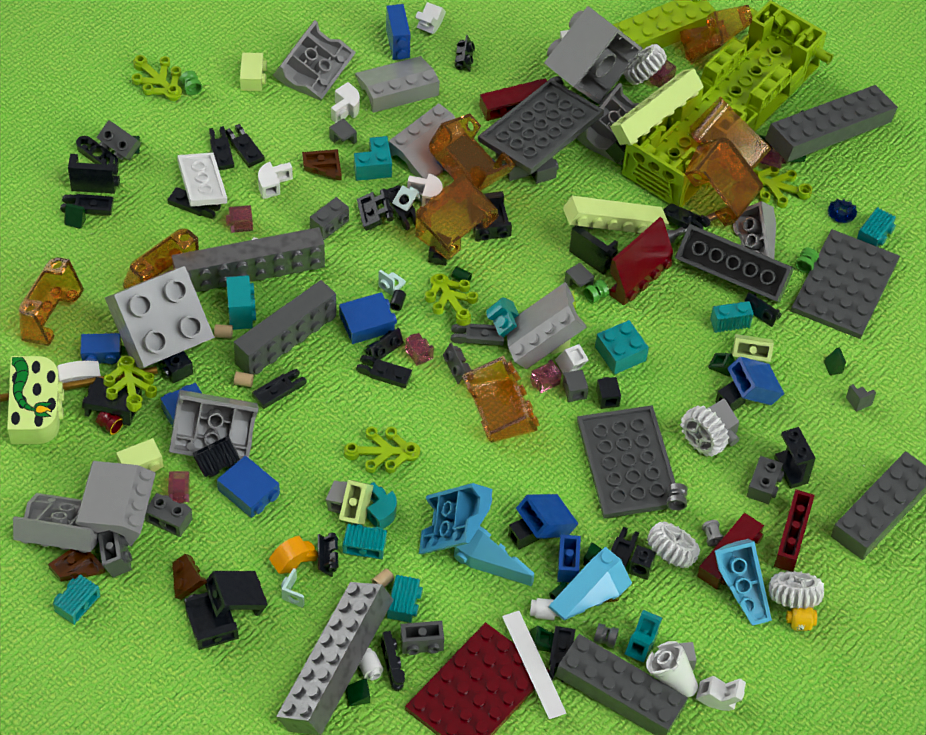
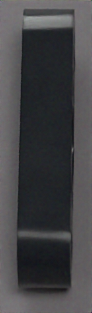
[76,136,119,168]

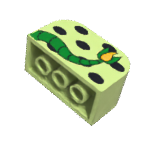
[7,356,64,444]

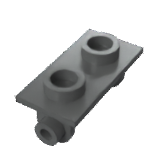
[443,343,473,384]

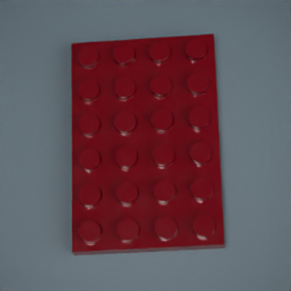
[405,622,550,735]

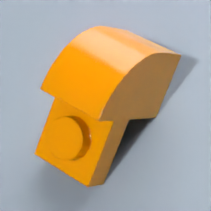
[269,536,318,574]

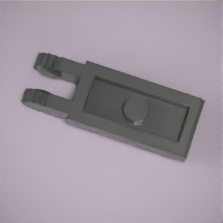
[451,323,504,346]

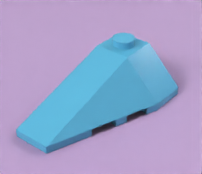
[454,526,534,586]
[715,539,772,626]
[549,547,632,620]

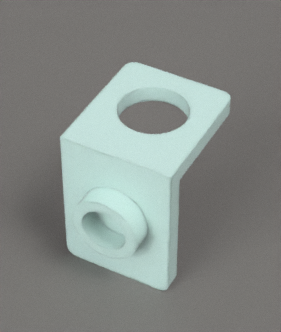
[392,185,422,211]
[378,270,406,295]
[281,568,304,608]

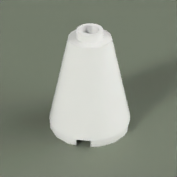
[646,641,698,697]

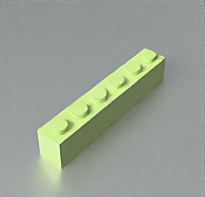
[610,68,704,146]
[563,196,669,233]

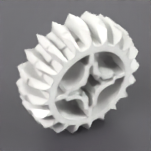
[623,44,667,85]
[680,406,729,457]
[647,522,700,568]
[769,571,824,609]

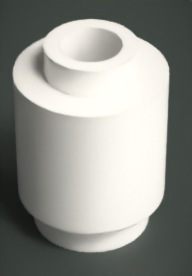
[530,598,559,620]
[359,648,384,680]

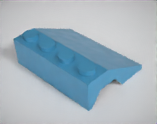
[419,483,493,554]

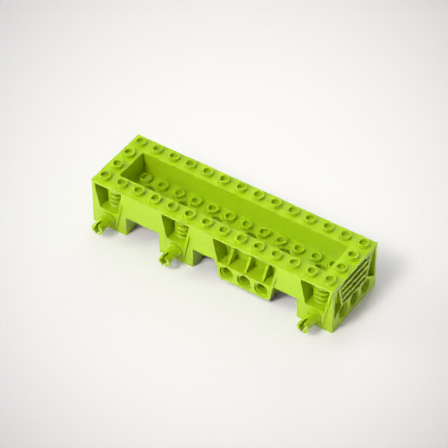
[621,0,834,207]

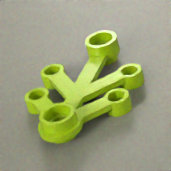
[132,55,182,101]
[743,165,813,208]
[425,273,478,326]
[103,356,157,412]
[344,426,420,473]

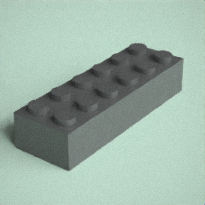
[675,224,795,302]
[234,280,336,375]
[831,451,926,560]
[555,634,688,735]

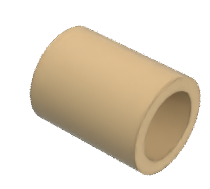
[214,324,233,339]
[234,371,254,387]
[371,568,395,587]

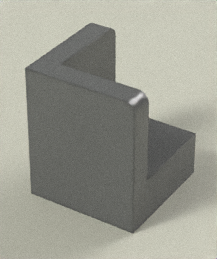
[329,118,357,144]
[564,263,594,287]
[563,370,588,402]
[846,384,876,412]

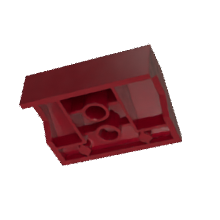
[609,217,673,306]

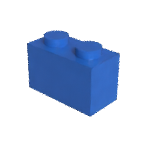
[81,333,122,364]
[557,534,581,583]

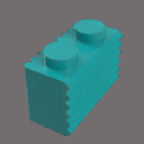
[857,207,896,247]
[710,301,754,333]
[343,524,387,560]
[53,575,100,625]
[387,575,423,623]

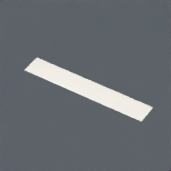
[502,611,566,719]

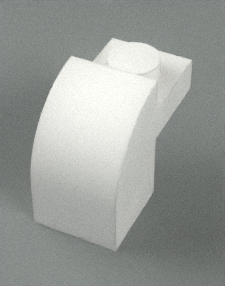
[415,2,446,34]
[331,82,360,123]
[258,162,293,199]
[407,174,443,210]
[696,676,746,711]

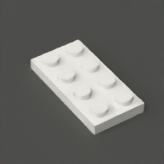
[177,153,227,206]

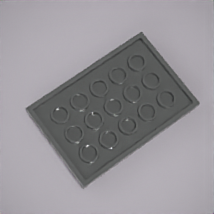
[478,79,604,174]
[791,229,900,339]
[577,405,676,519]

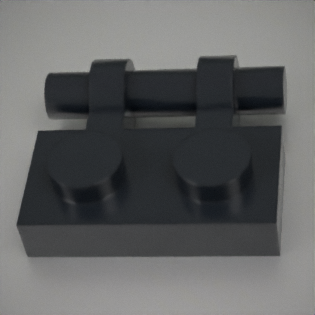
[357,189,394,231]

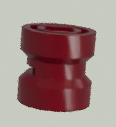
[96,412,123,435]

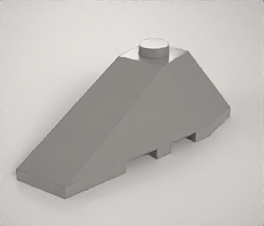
[731,201,776,259]

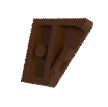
[302,149,342,180]
[48,549,105,582]
[172,554,207,600]

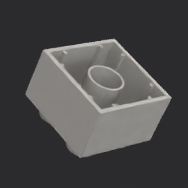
[544,6,643,104]
[104,266,214,368]

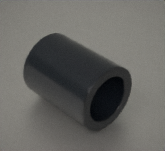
[390,290,406,311]

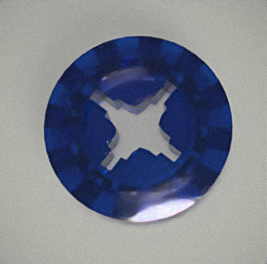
[828,199,857,223]

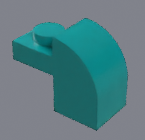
[486,297,519,337]
[367,482,397,529]
[625,610,663,662]

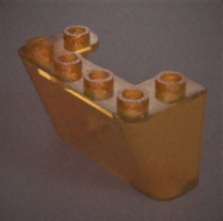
[680,5,752,63]
[690,97,771,182]
[429,113,515,196]
[685,138,763,226]
[415,174,498,260]
[123,228,199,289]
[19,257,84,346]
[462,355,540,443]

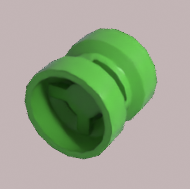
[180,71,202,95]
[795,247,819,273]
[583,279,610,304]

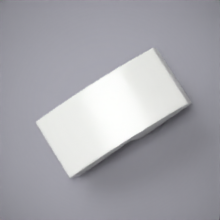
[57,361,101,383]

